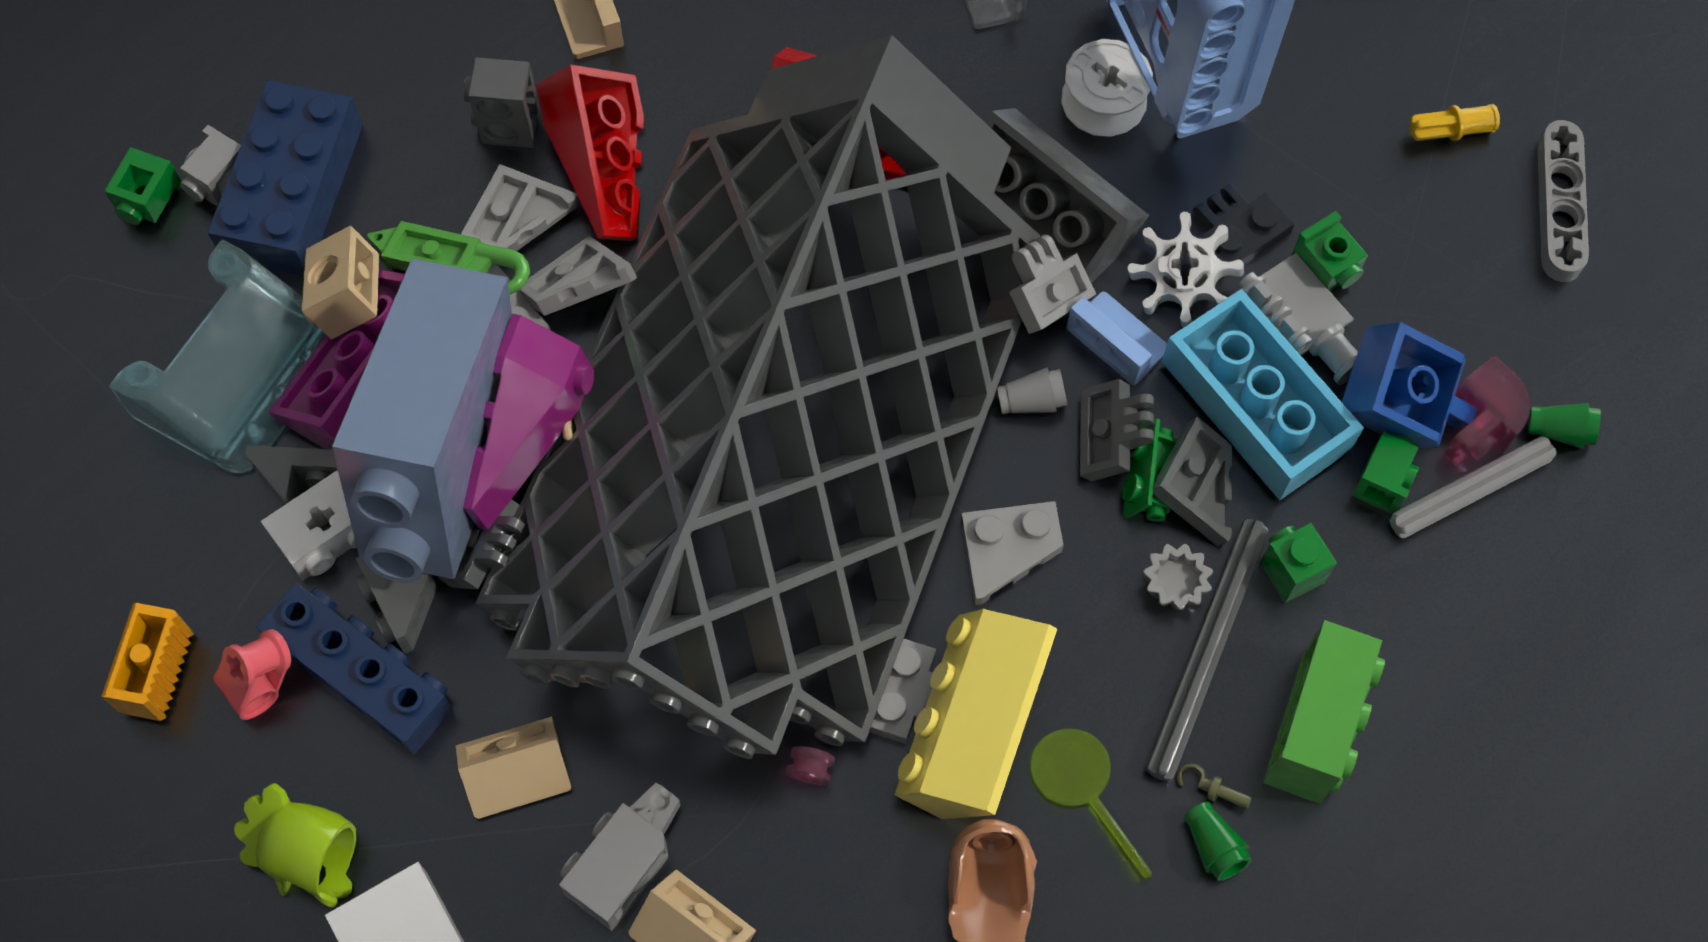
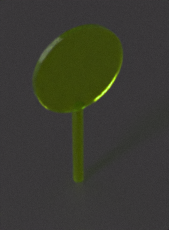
[1031,729,1152,878]

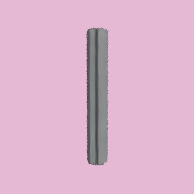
[1389,437,1556,538]

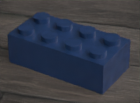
[208,80,363,276]

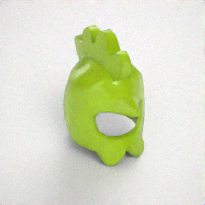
[234,783,356,908]

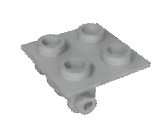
[1227,253,1354,356]

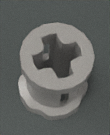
[1308,323,1358,385]

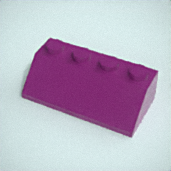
[268,269,405,450]

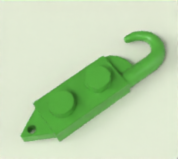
[367,221,530,295]

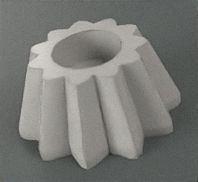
[1143,544,1213,610]

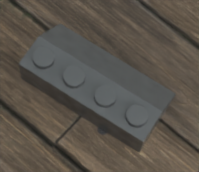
[985,108,1149,283]

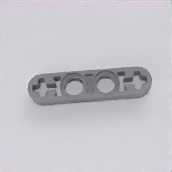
[1537,120,1589,282]

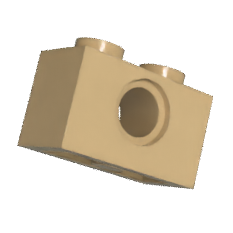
[301,225,379,339]

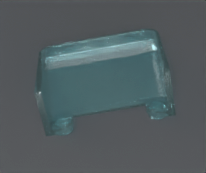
[109,239,326,473]

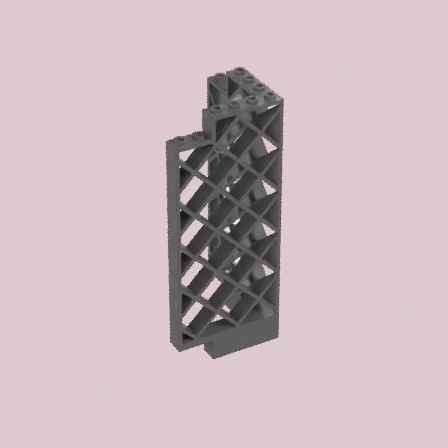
[475,35,1041,759]

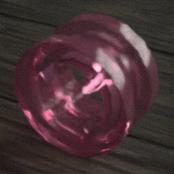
[786,746,835,785]

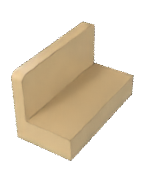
[553,0,624,59]
[456,716,571,818]
[629,869,756,942]

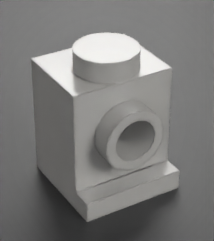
[180,125,241,207]

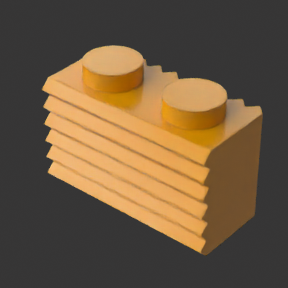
[101,603,194,721]

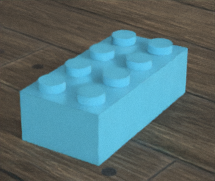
[1161,289,1364,500]

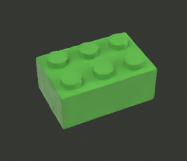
[1263,620,1385,804]

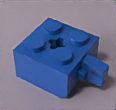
[1342,322,1477,449]

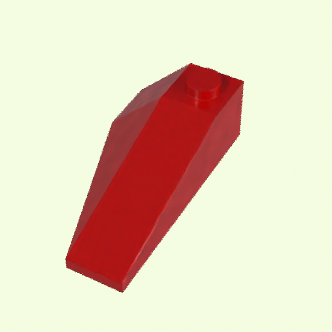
[536,65,644,241]

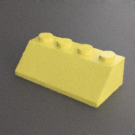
[894,609,1057,819]

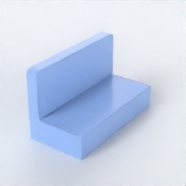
[1066,292,1167,386]

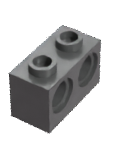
[464,57,541,148]

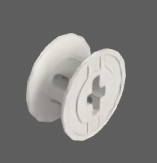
[1061,39,1153,137]

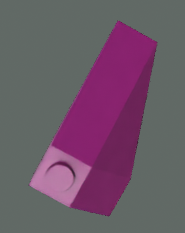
[463,314,594,530]

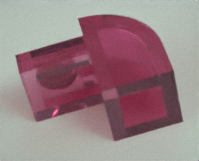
[1444,355,1530,467]

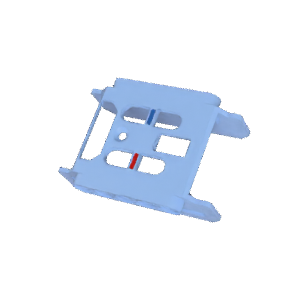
[1106,0,1295,138]

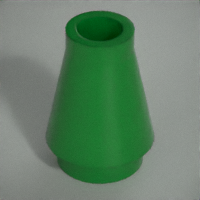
[1528,403,1601,449]
[1184,802,1252,881]

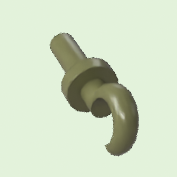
[1176,763,1252,809]

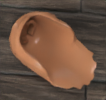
[948,819,1037,942]

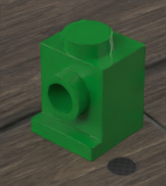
[104,147,181,225]
[1291,211,1368,291]
[1352,431,1419,514]

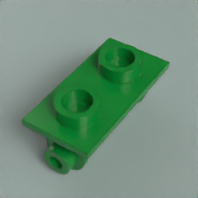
[1122,418,1177,522]

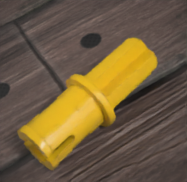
[1409,104,1500,141]

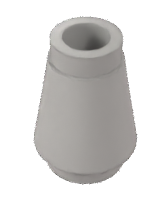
[997,367,1067,414]

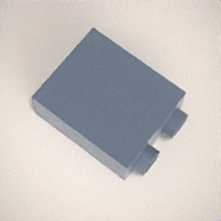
[332,259,512,583]

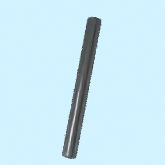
[1146,519,1269,781]

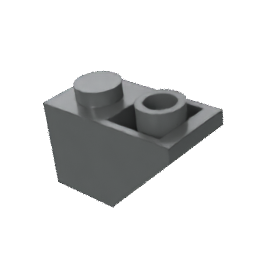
[355,557,437,654]

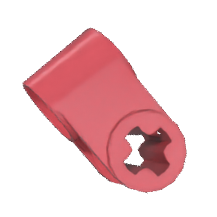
[213,629,291,720]

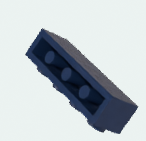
[256,582,453,755]

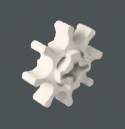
[1127,212,1244,328]

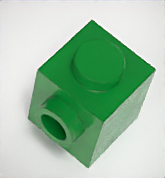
[1259,523,1337,603]

